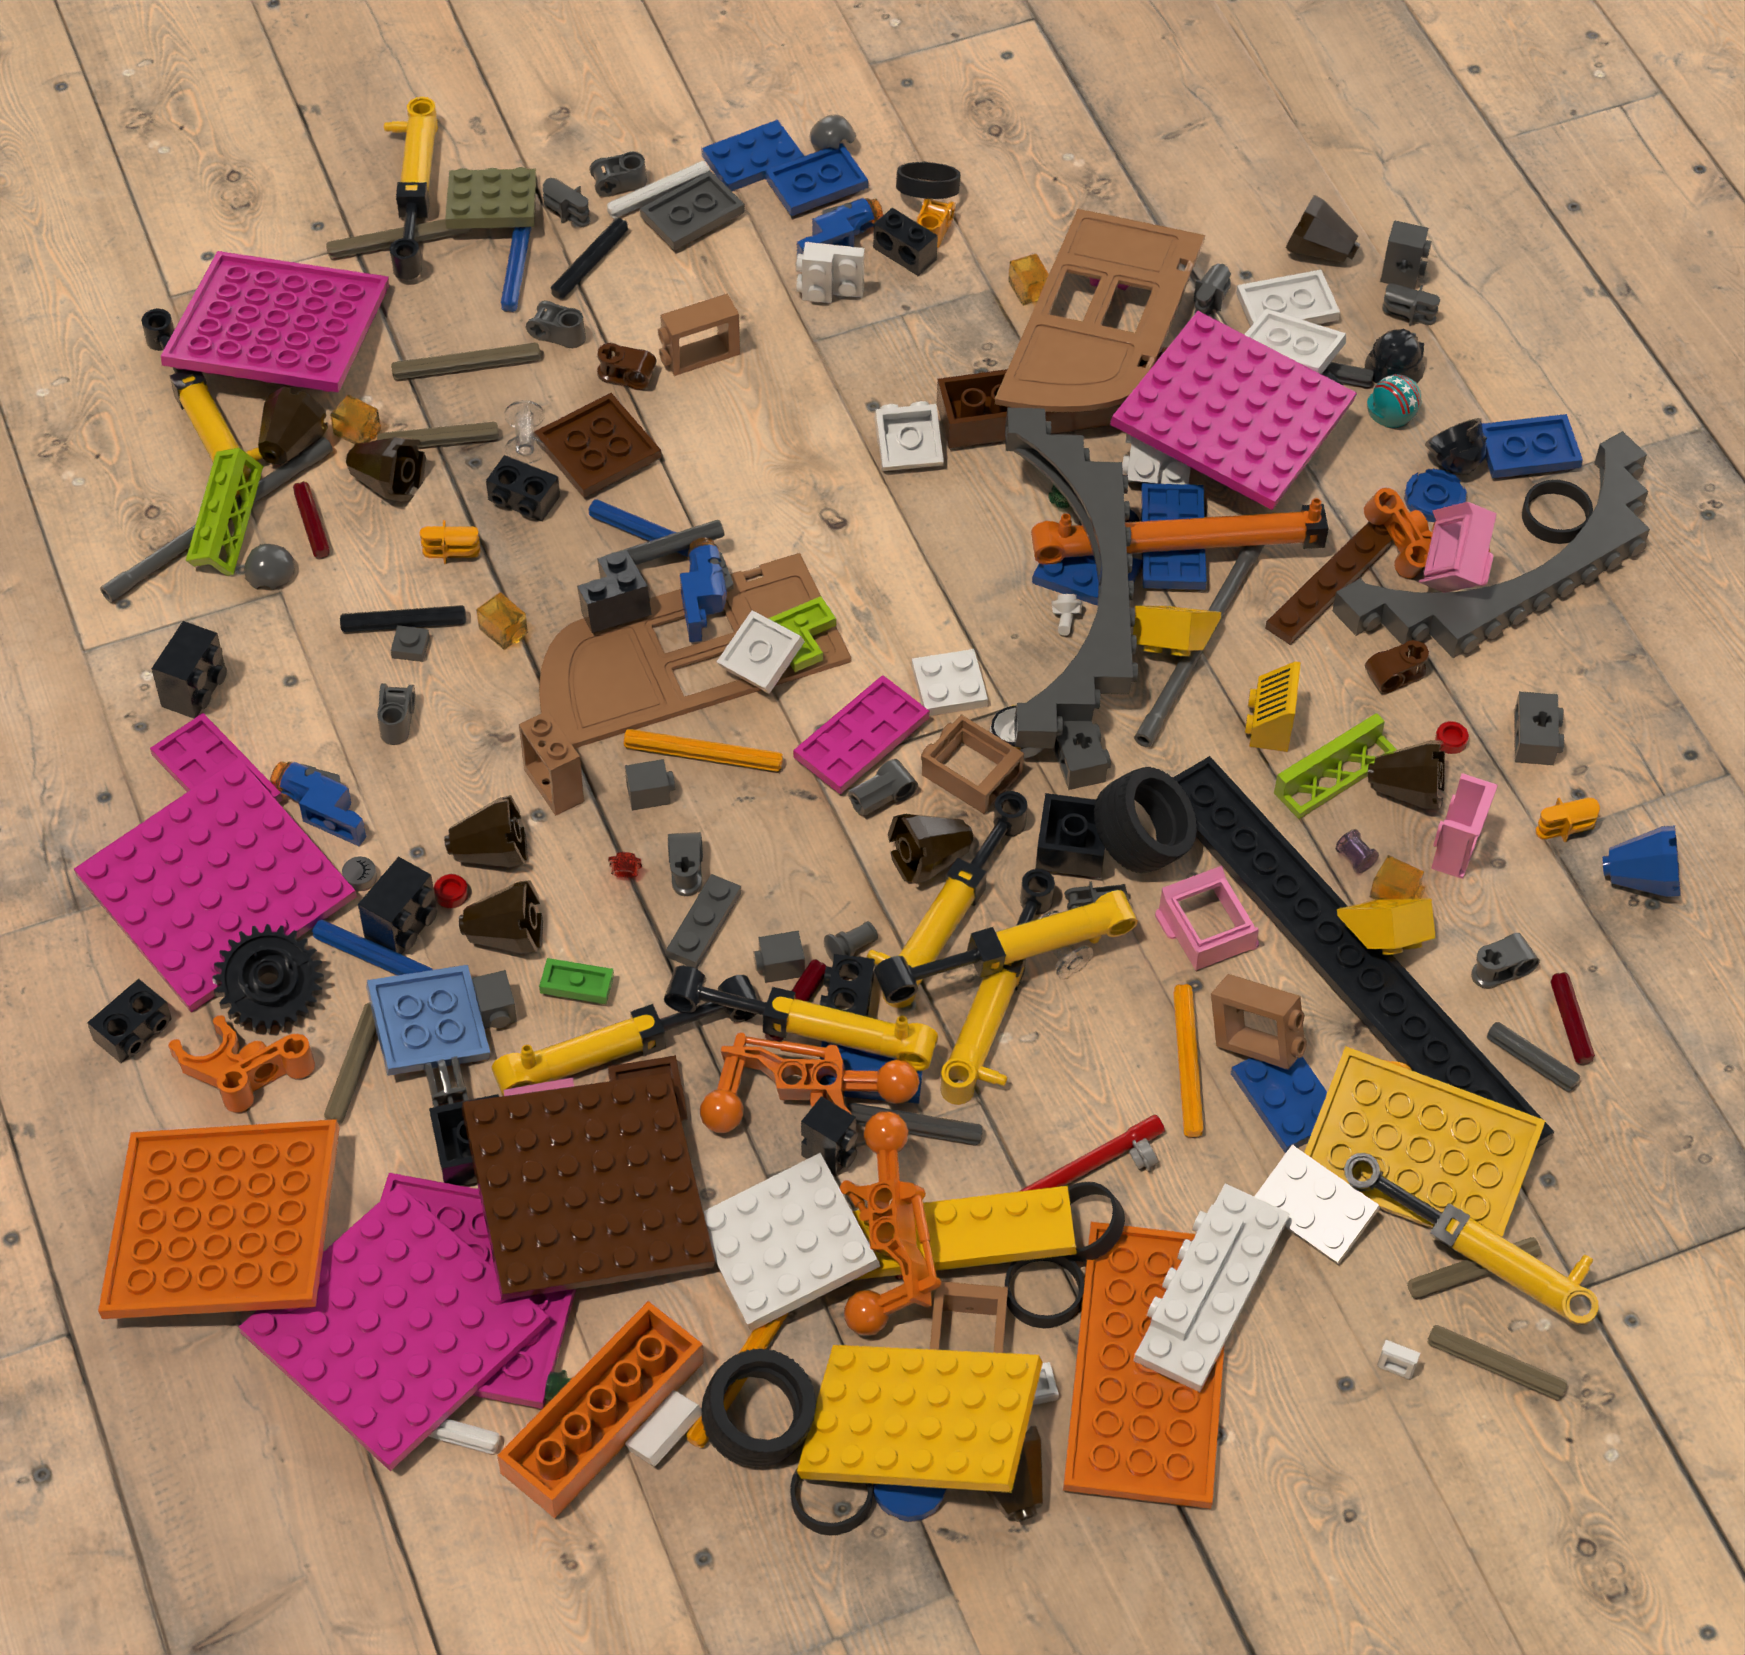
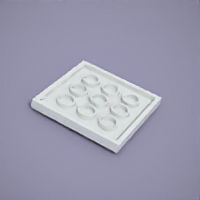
[703,1153,880,1331]

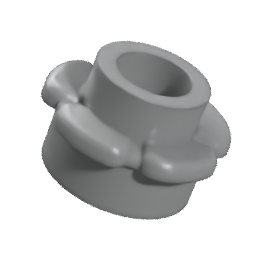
[1129,1138,1159,1171]

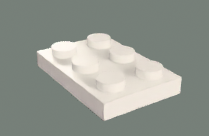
[1236,270,1340,327]
[1244,308,1346,374]
[1254,1145,1380,1265]

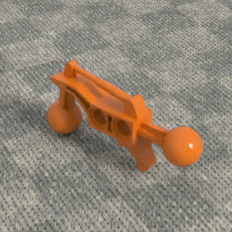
[700,1033,920,1133]
[840,1112,941,1336]

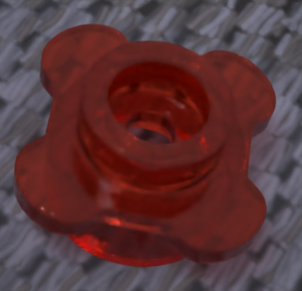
[608,852,642,878]

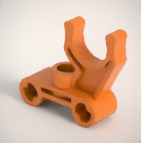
[1364,488,1490,579]
[168,1015,315,1113]

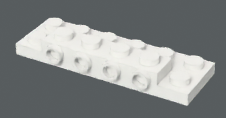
[1134,1183,1290,1392]

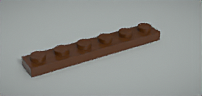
[1265,522,1394,645]

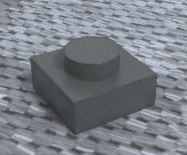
[391,625,430,662]

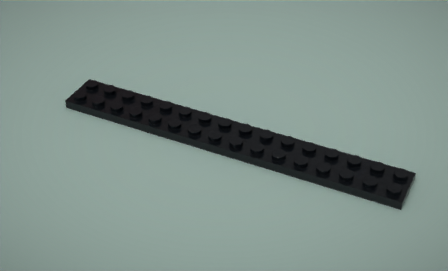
[1173,756,1554,1150]

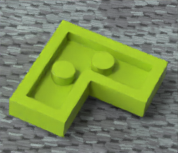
[768,596,836,672]

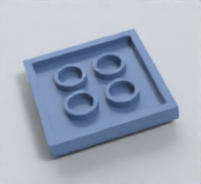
[366,965,490,1076]

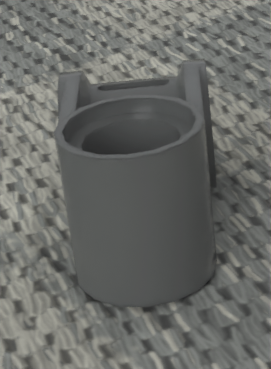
[589,151,647,197]
[526,300,586,348]
[377,683,415,745]
[668,832,703,896]
[1471,933,1540,989]

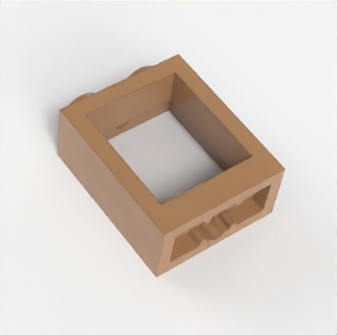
[658,293,740,376]
[519,710,584,816]
[921,714,1024,814]
[1211,974,1307,1069]
[930,1281,1008,1353]

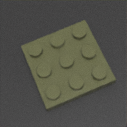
[445,167,537,229]

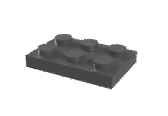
[640,171,745,251]

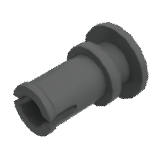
[823,921,878,962]

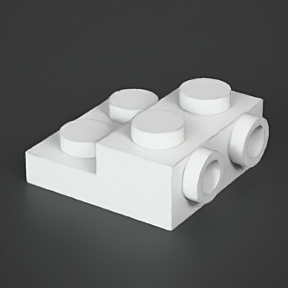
[796,242,864,303]
[874,401,944,471]
[1122,433,1191,484]

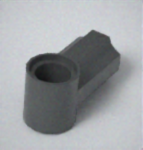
[848,759,918,816]

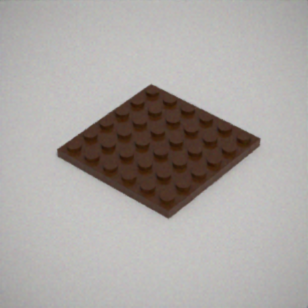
[462,1073,715,1300]

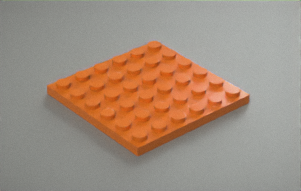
[98,1119,340,1319]

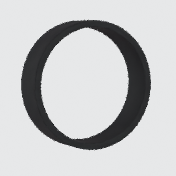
[896,162,961,199]
[1522,480,1593,544]
[1068,1182,1125,1262]
[1004,1255,1084,1329]
[790,1467,872,1536]

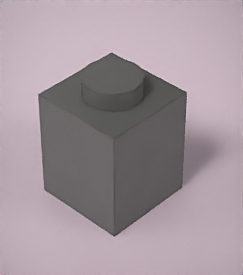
[625,759,675,811]
[753,931,805,983]
[472,970,517,1029]

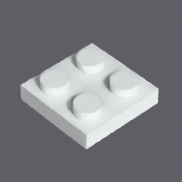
[717,610,805,694]
[912,649,988,716]

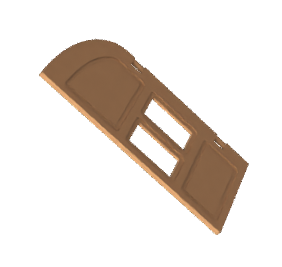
[995,209,1205,412]
[539,553,851,749]

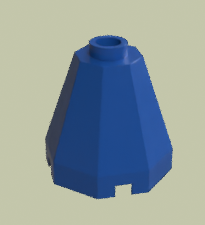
[1602,825,1681,897]

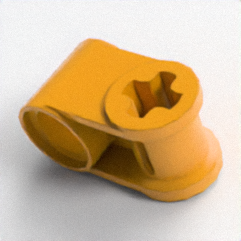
[917,199,956,248]

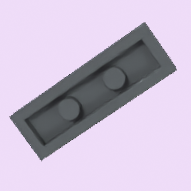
[666,874,741,969]

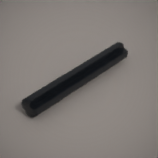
[551,217,628,300]
[340,605,466,632]

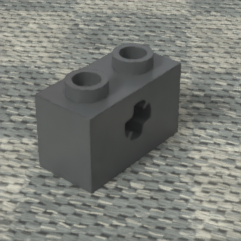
[1380,220,1432,289]
[1514,691,1564,766]
[1053,720,1111,790]

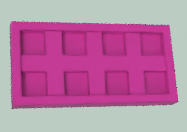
[793,675,930,794]
[150,713,283,803]

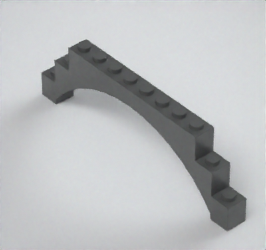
[1005,407,1138,748]
[1332,431,1650,658]

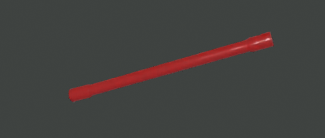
[894,1114,1165,1280]

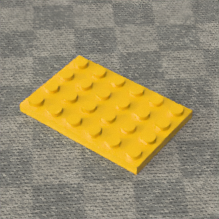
[1304,1046,1546,1237]
[797,1345,1043,1492]

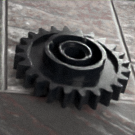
[212,924,324,1034]

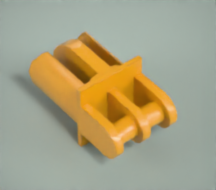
[419,520,481,564]
[1535,797,1600,842]

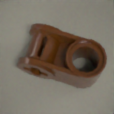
[597,343,657,390]
[1365,640,1429,694]

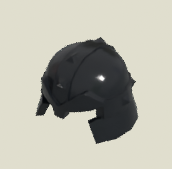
[1364,329,1425,384]
[1425,418,1487,475]

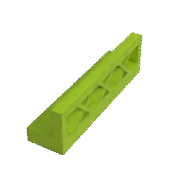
[185,448,263,576]
[1274,713,1397,819]

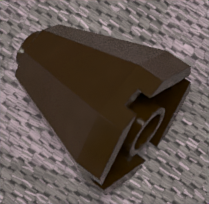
[1285,195,1361,262]
[258,386,328,465]
[346,437,426,501]
[1368,740,1445,809]
[444,795,528,867]
[888,814,973,884]
[459,880,543,954]
[986,1426,1043,1522]

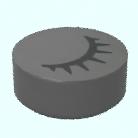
[342,856,377,891]

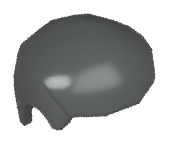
[809,114,856,151]
[244,544,294,590]

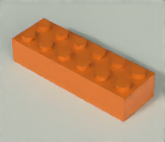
[497,1301,704,1518]

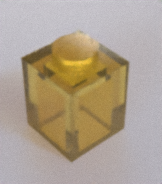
[1008,253,1049,306]
[330,395,381,444]
[476,592,528,650]
[1369,855,1425,900]

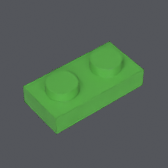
[539,958,614,1004]

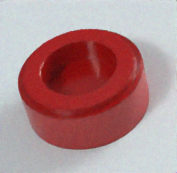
[1435,721,1469,754]
[434,874,468,908]

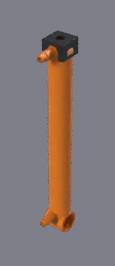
[1031,498,1329,565]

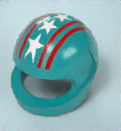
[1367,374,1422,428]

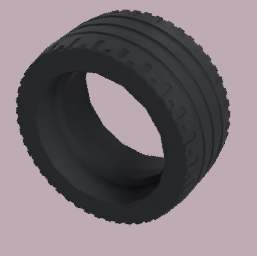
[1094,767,1197,874]
[701,1348,816,1468]

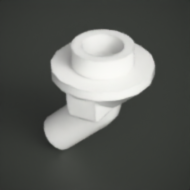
[1052,594,1083,636]

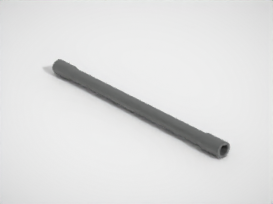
[100,437,333,603]
[1134,545,1265,747]

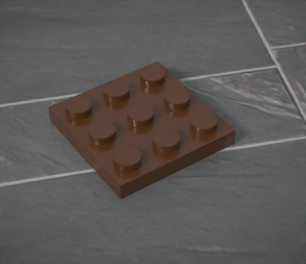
[534,392,662,498]

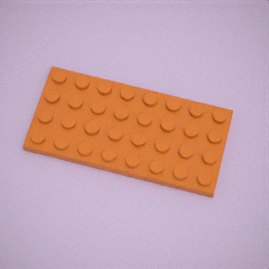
[1063,1222,1225,1509]

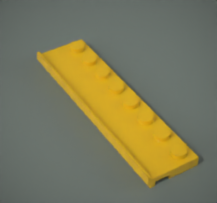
[852,1186,1076,1280]

